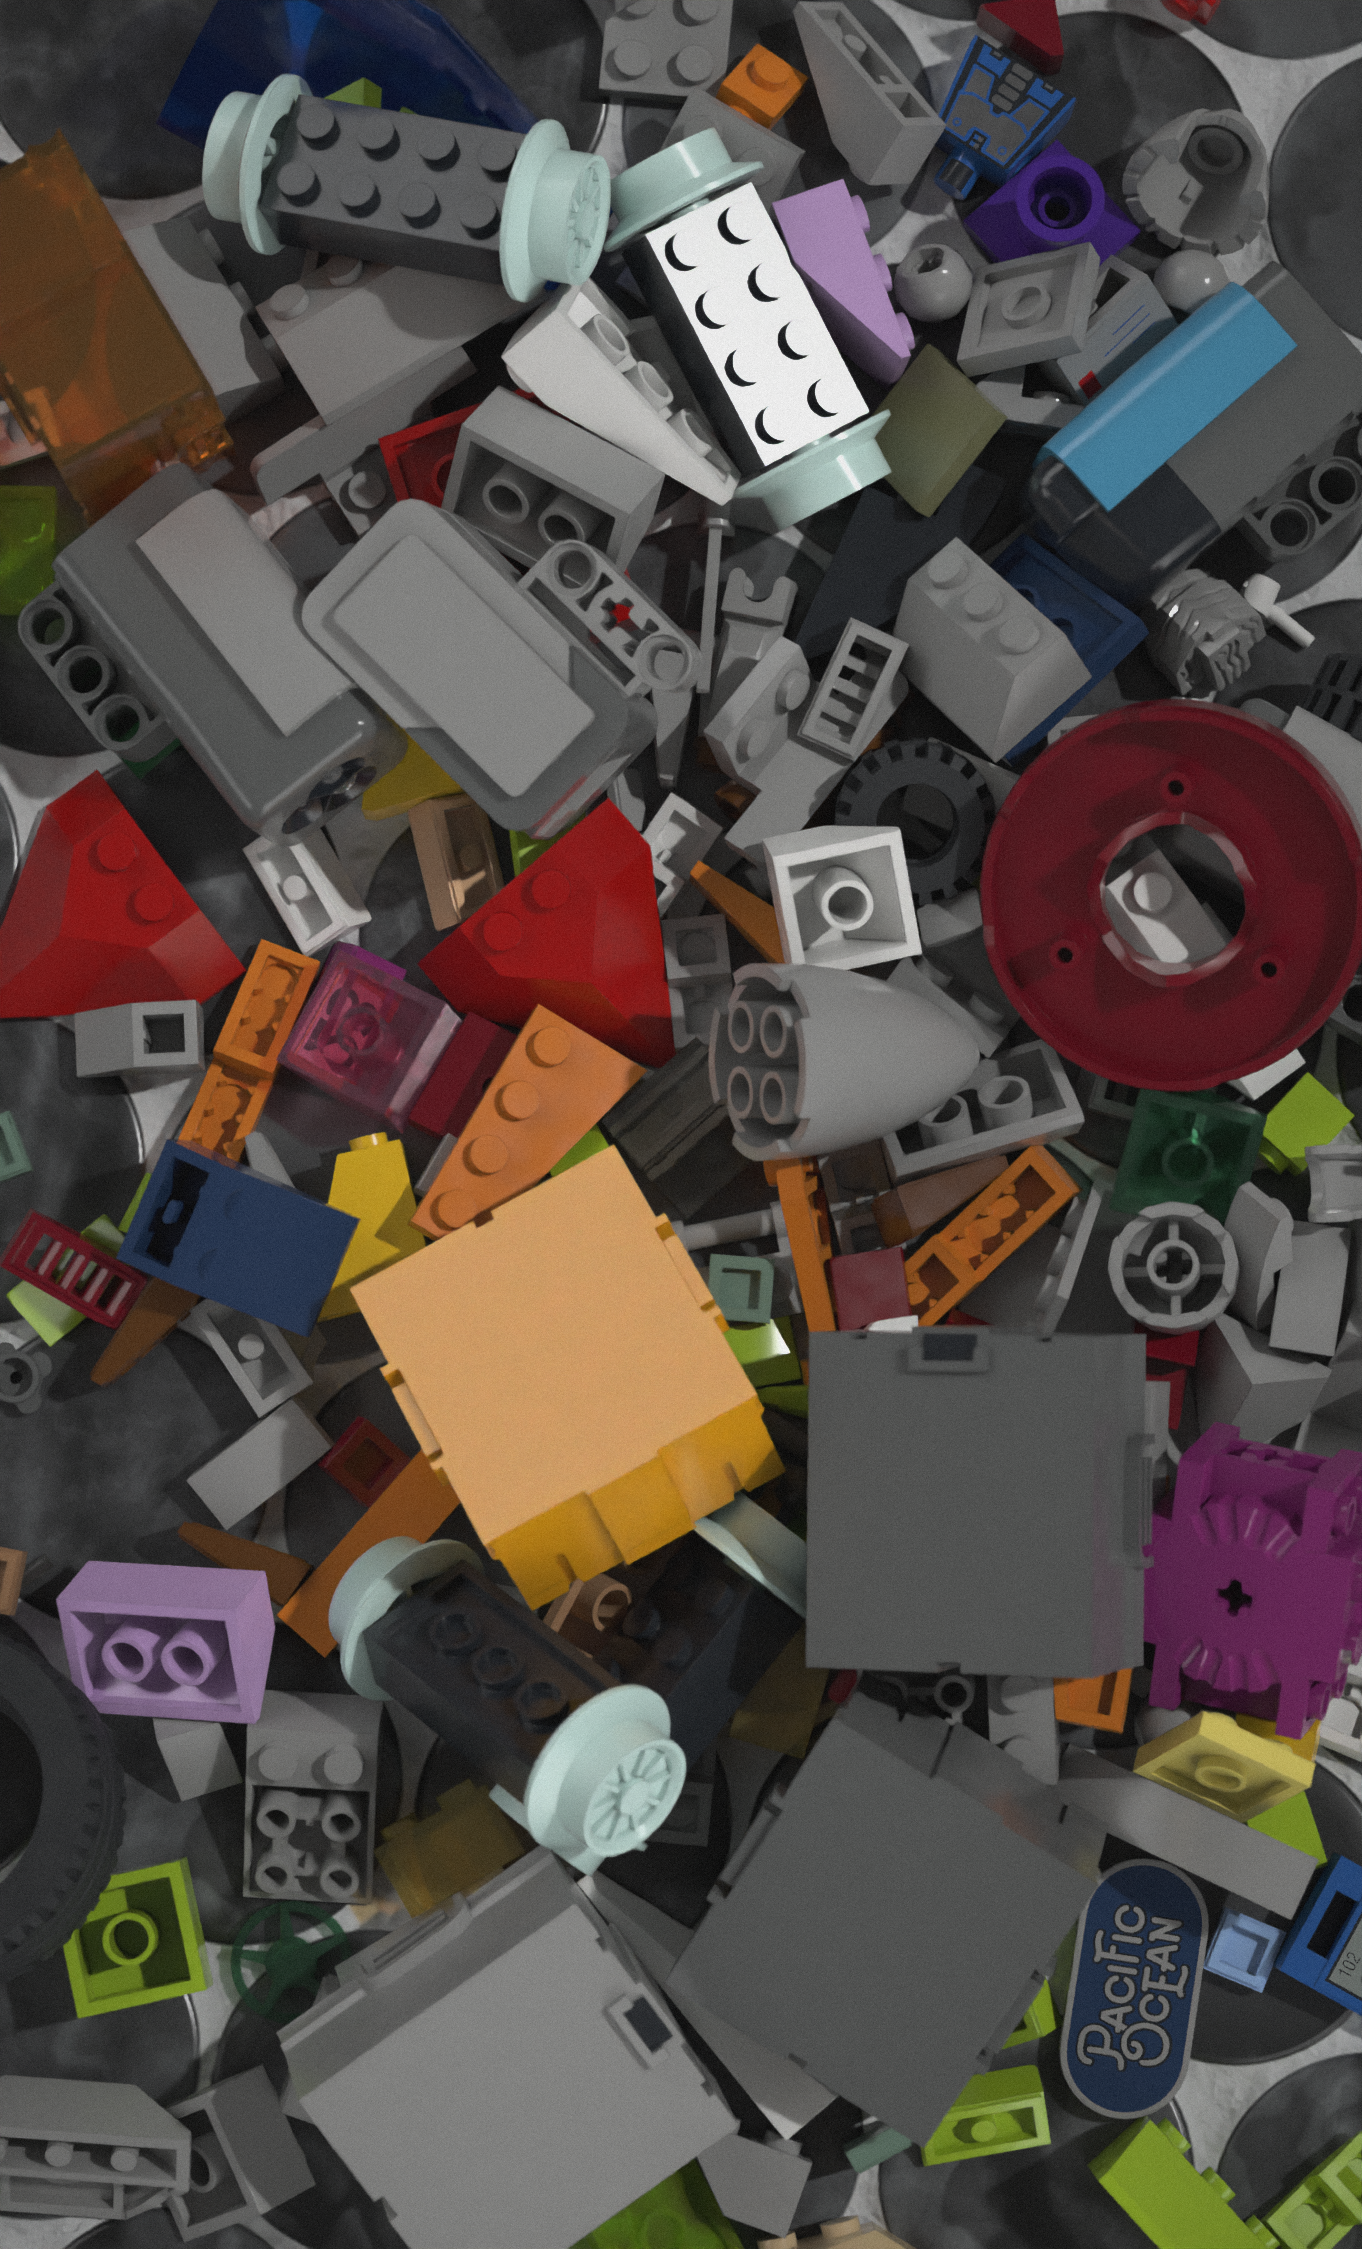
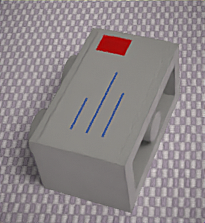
[1036,255,1178,408]

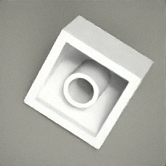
[762,826,922,970]

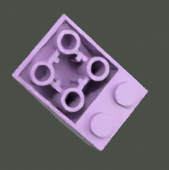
[768,179,915,392]

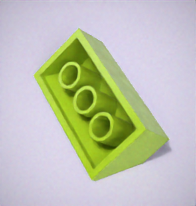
[1087,2115,1280,2249]

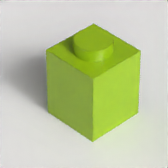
[1248,1072,1355,1177]

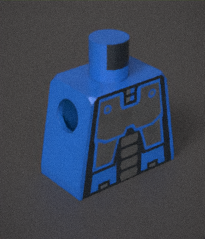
[933,35,1076,200]

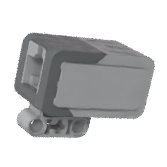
[301,499,703,840]

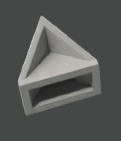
[1191,1313,1332,1443]

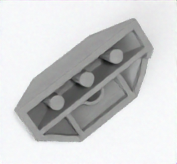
[0,2075,191,2220]

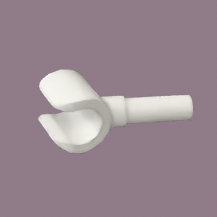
[1239,573,1315,649]

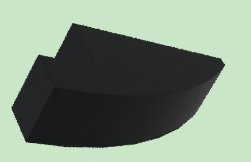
[794,464,1008,669]

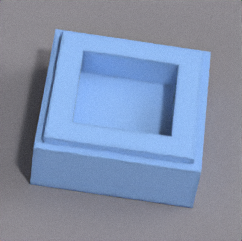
[1203,1906,1286,1993]

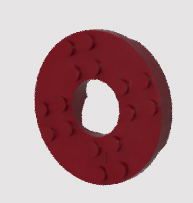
[980,699,1362,1092]

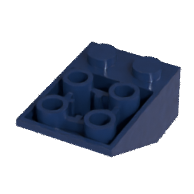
[116,1139,361,1337]

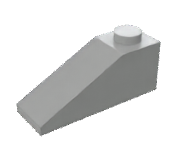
[793,1,947,186]

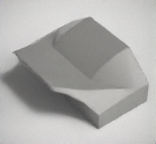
[190,1298,327,1418]

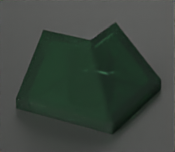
[1108,1088,1267,1228]

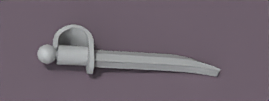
[696,496,736,694]

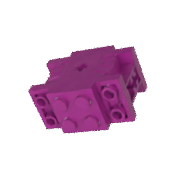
[1142,1422,1362,1740]

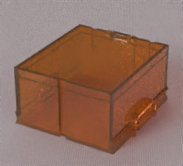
[0,128,236,528]

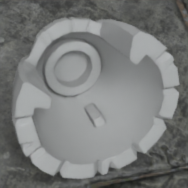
[1122,108,1270,255]

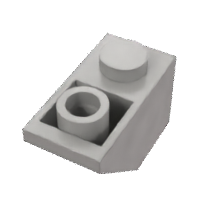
[74,1000,206,1078]
[696,2116,812,2238]

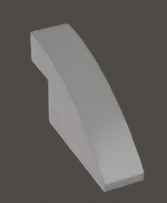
[1049,1743,1318,1920]

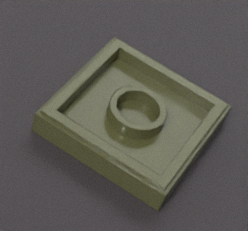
[870,343,1008,518]

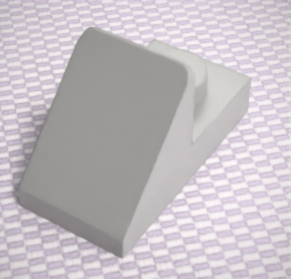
[976,365,1084,441]

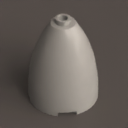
[709,963,980,1161]

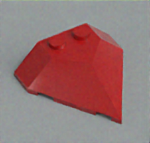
[0,769,247,1018]
[417,797,679,1072]

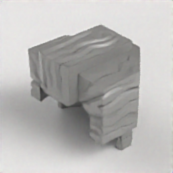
[1138,568,1266,695]

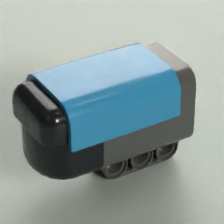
[1017,261,1362,613]

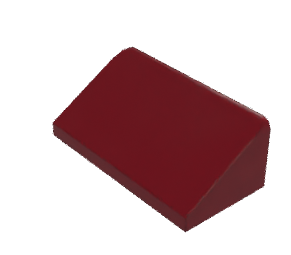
[830,1246,912,1330]

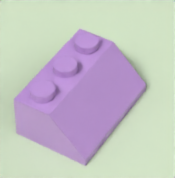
[56,1561,275,1724]

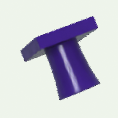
[962,139,1141,266]

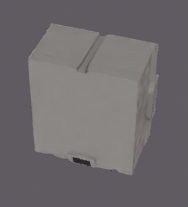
[277,1845,739,2249]

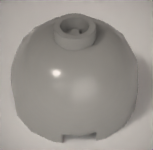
[1108,1201,1240,1335]

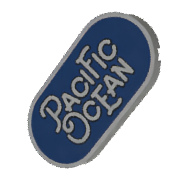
[1058,1857,1209,2119]

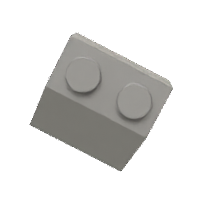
[163,2064,316,2242]

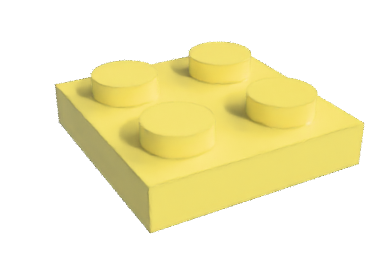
[1132,1711,1315,1823]

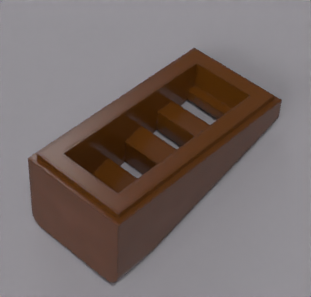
[870,1155,1009,1249]
[90,1275,205,1388]
[177,1521,315,1607]

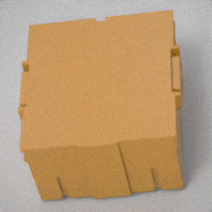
[349,1144,786,1611]

